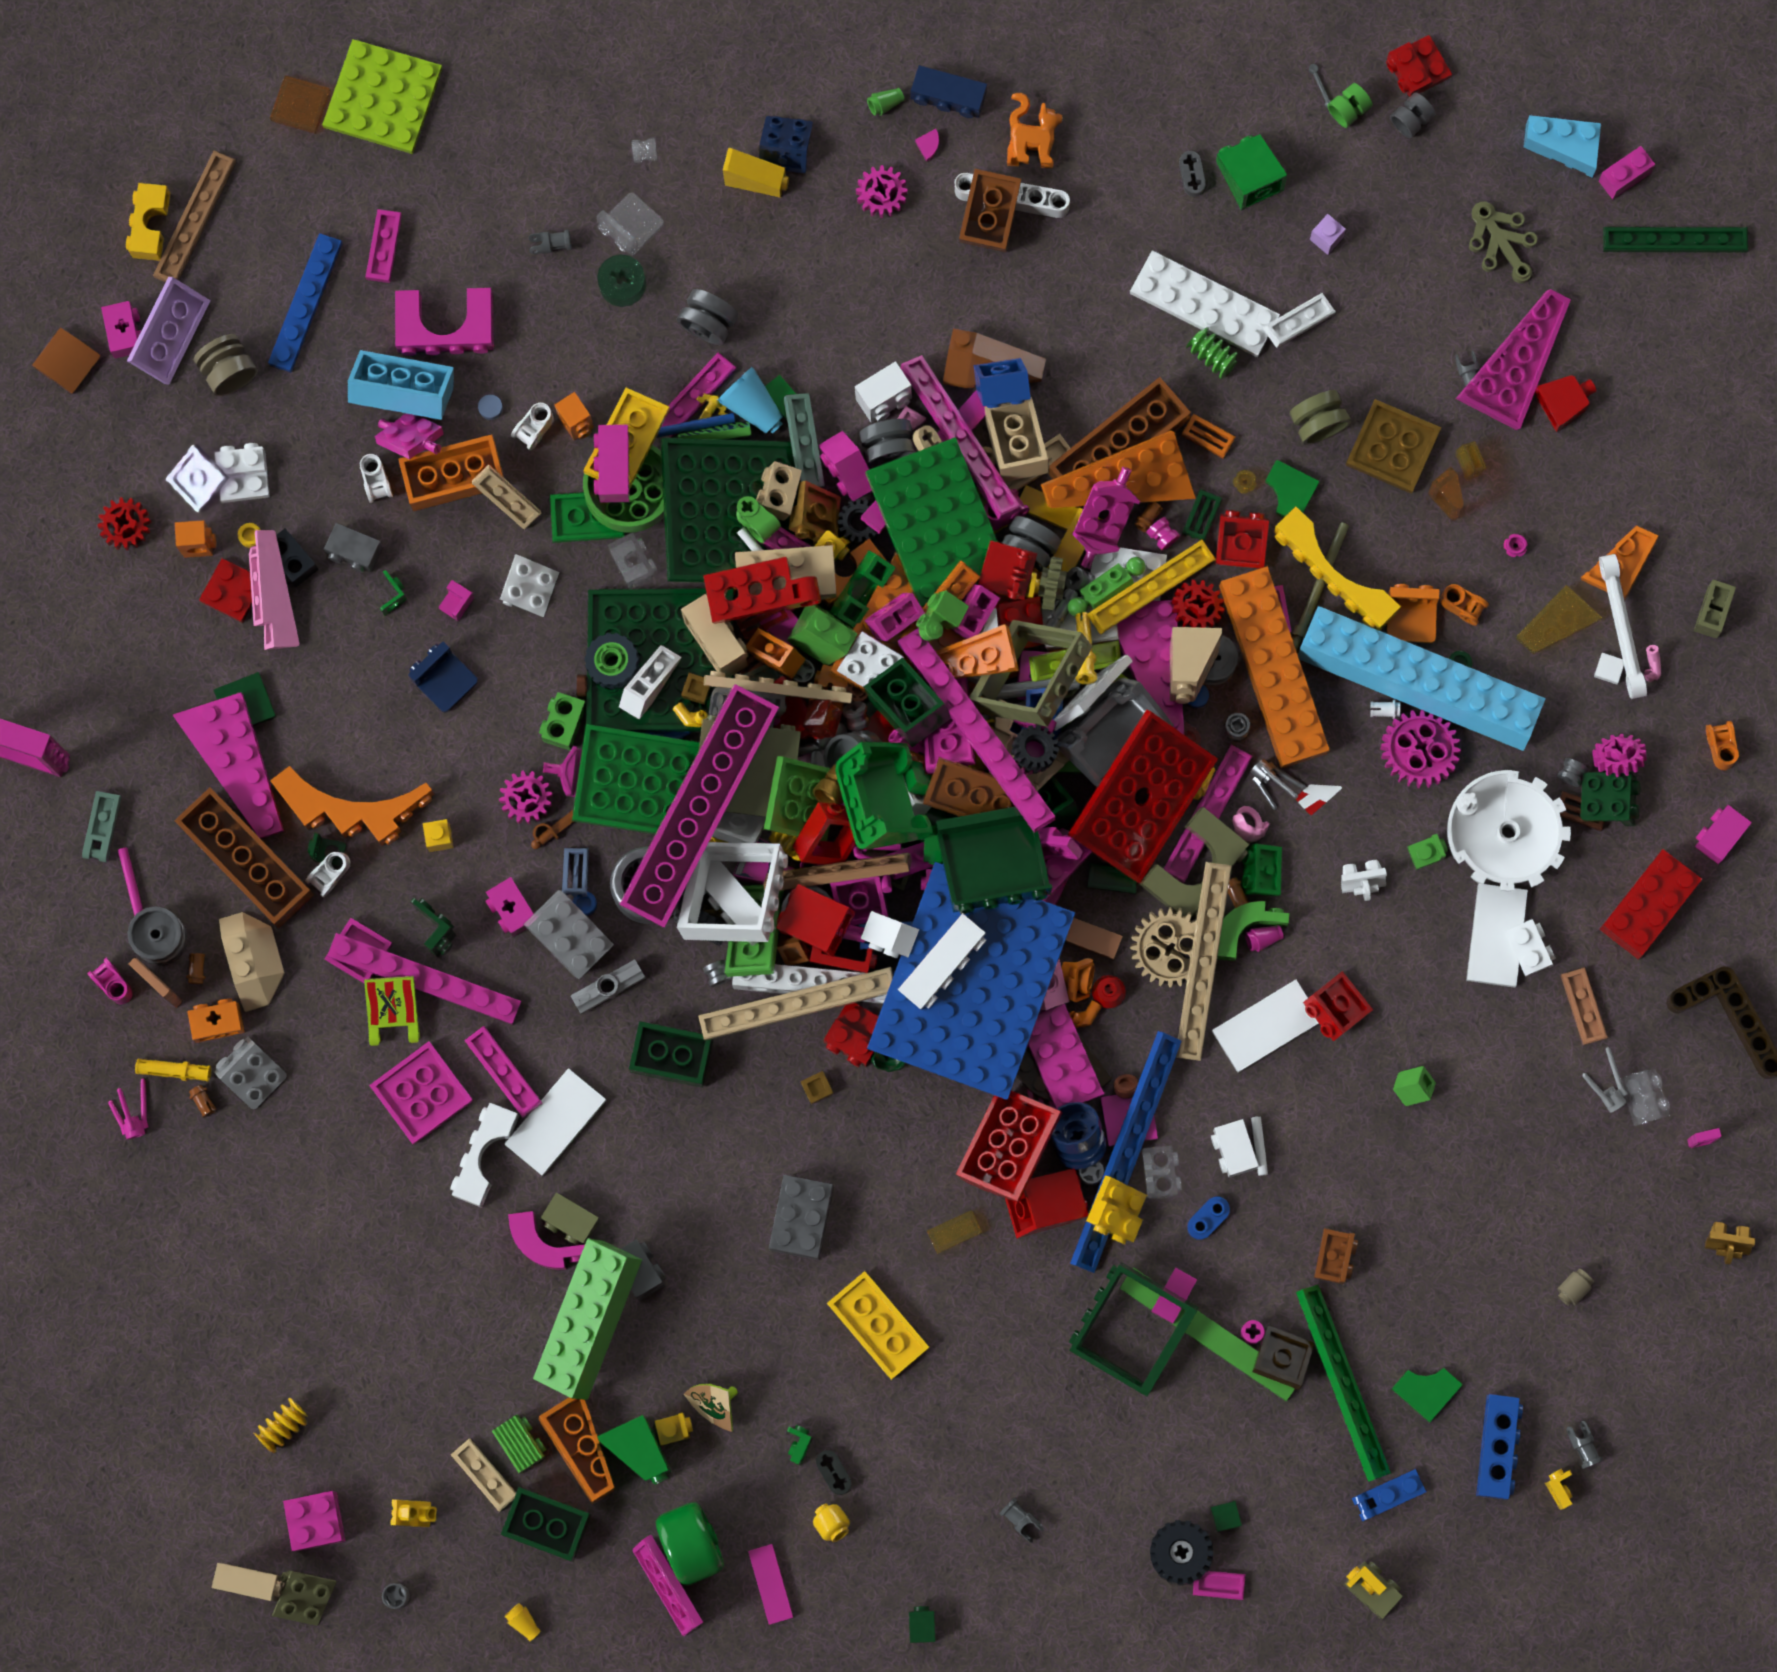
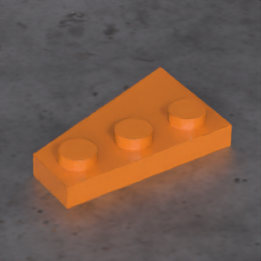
[1581,525,1658,600]

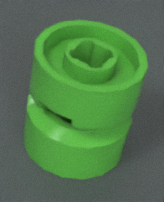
[1327,83,1373,128]

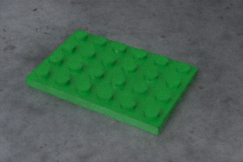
[865,437,997,607]
[572,724,700,834]

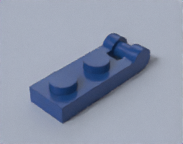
[1351,1469,1426,1522]

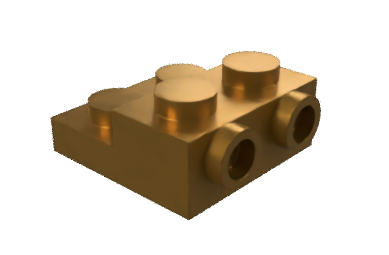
[789,480,841,546]

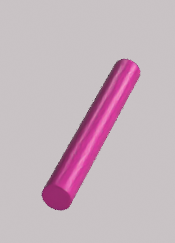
[118,847,143,916]

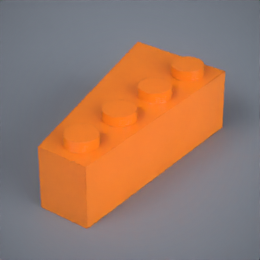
[539,1397,614,1505]

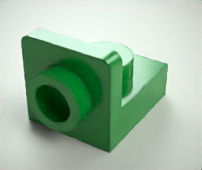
[787,1425,813,1466]

